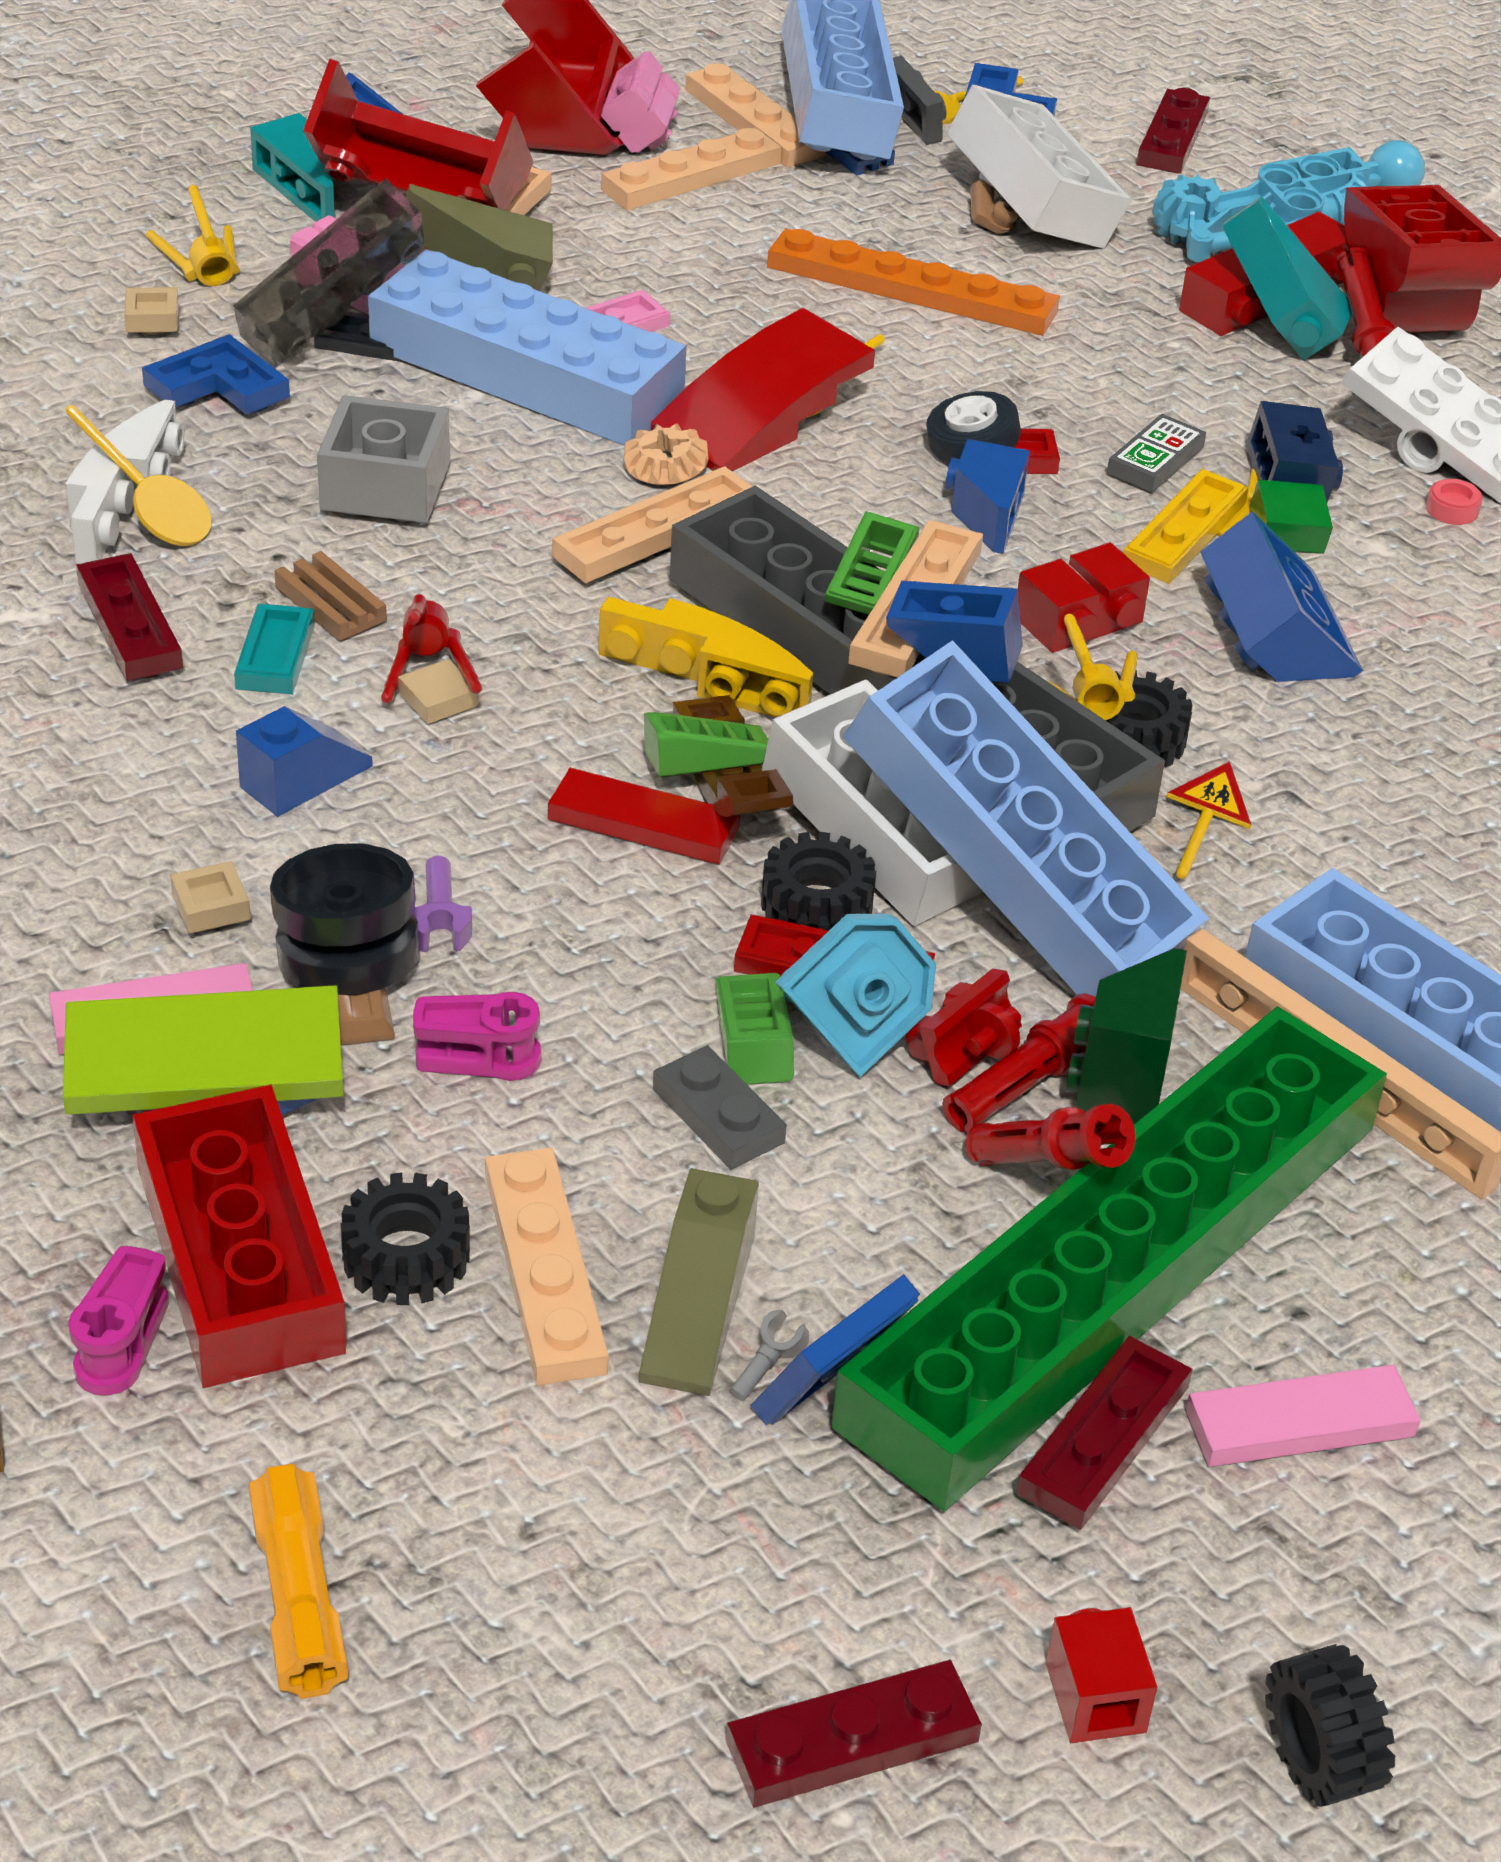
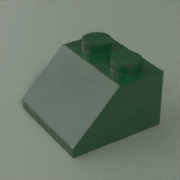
[1066,948,1187,1124]

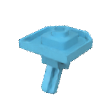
[775,914,936,1077]

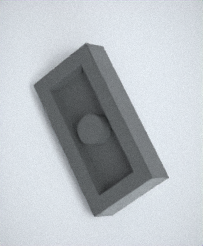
[893,55,947,145]
[653,1045,787,1170]

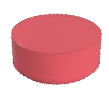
[1426,479,1483,525]

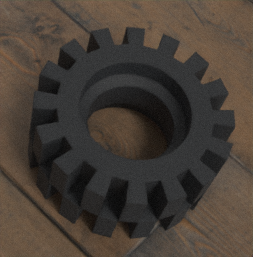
[1105,670,1193,768]
[761,832,877,930]
[340,1172,470,1305]
[1265,1644,1396,1807]

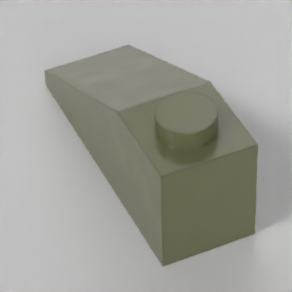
[395,184,553,291]
[639,1168,759,1396]

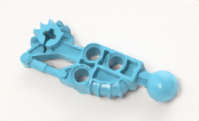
[1153,140,1425,262]

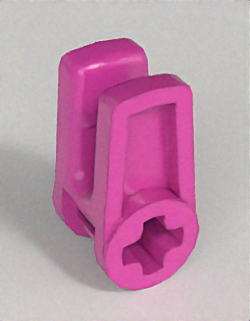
[413,991,542,1081]
[68,1246,169,1396]

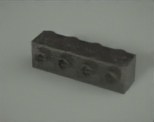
[233,178,425,368]

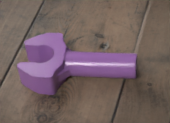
[413,855,472,952]

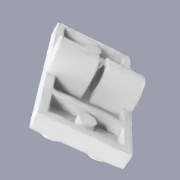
[1341,327,1501,504]

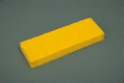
[1123,469,1249,584]

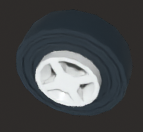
[926,391,1021,463]

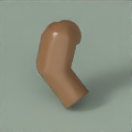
[971,180,1018,234]

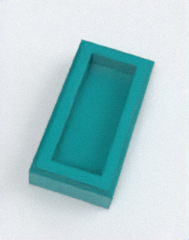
[234,603,315,695]

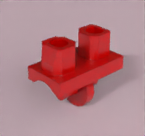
[905,968,1022,1086]

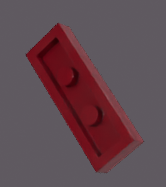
[1137,88,1210,174]
[76,553,183,681]
[1016,1335,1193,1530]
[726,1659,982,1808]

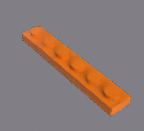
[767,228,1060,336]

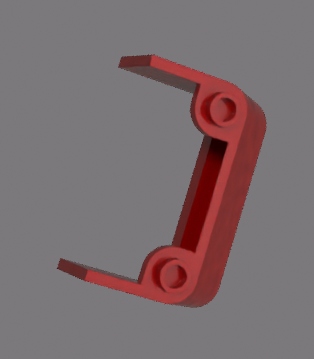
[476,0,634,155]
[303,59,533,210]

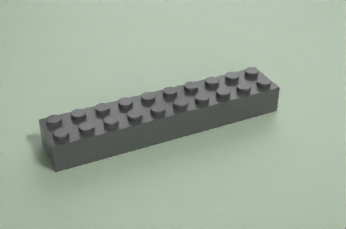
[670,485,1165,832]

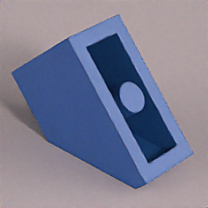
[945,439,1030,554]
[886,580,1023,683]
[236,706,373,817]

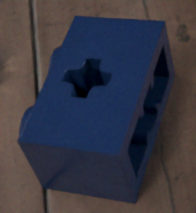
[1246,401,1343,503]

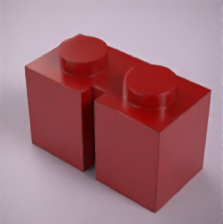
[1018,542,1150,653]

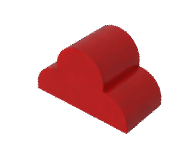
[1344,185,1501,333]

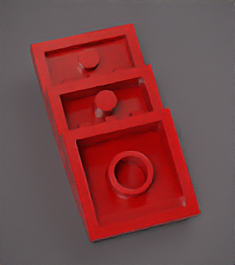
[650,307,875,472]

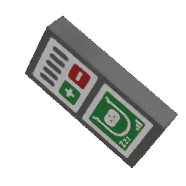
[1107,414,1206,493]

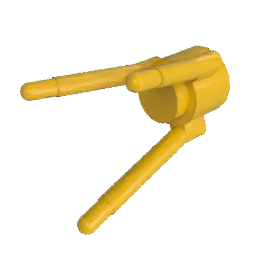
[146,185,240,286]
[1047,614,1138,720]

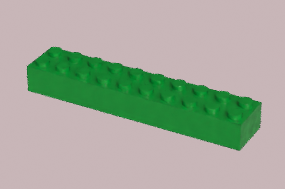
[832,1006,1387,1512]

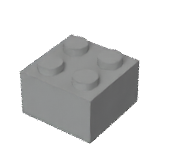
[317,395,450,523]

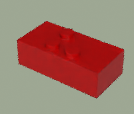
[132,1084,346,1388]

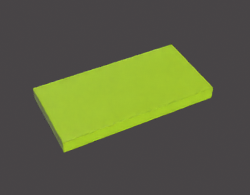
[63,985,344,1115]

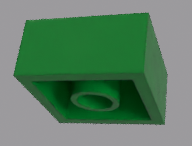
[1250,480,1333,554]

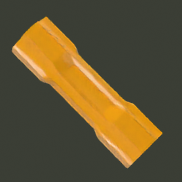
[248,1463,348,1699]

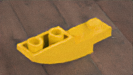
[599,596,813,718]

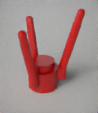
[381,594,482,703]

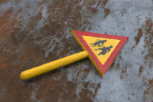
[1166,761,1252,879]

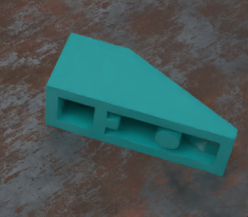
[250,113,334,222]
[1222,195,1352,360]

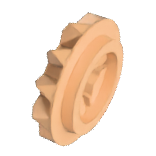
[624,424,708,485]

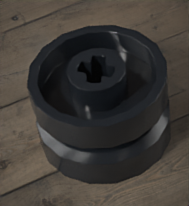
[270,843,420,995]

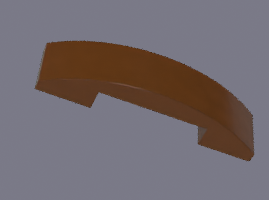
[673,695,793,817]

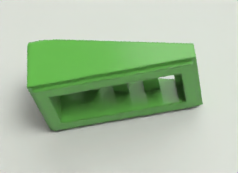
[825,511,919,615]
[644,712,768,778]
[715,973,794,1085]

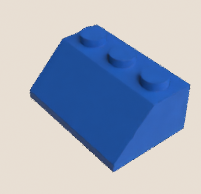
[1200,511,1363,682]

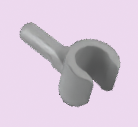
[730,1310,809,1401]

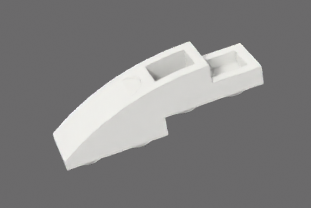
[65,400,185,564]

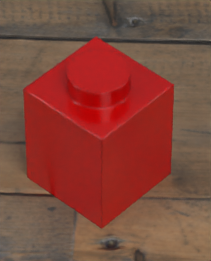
[1046,1607,1158,1744]

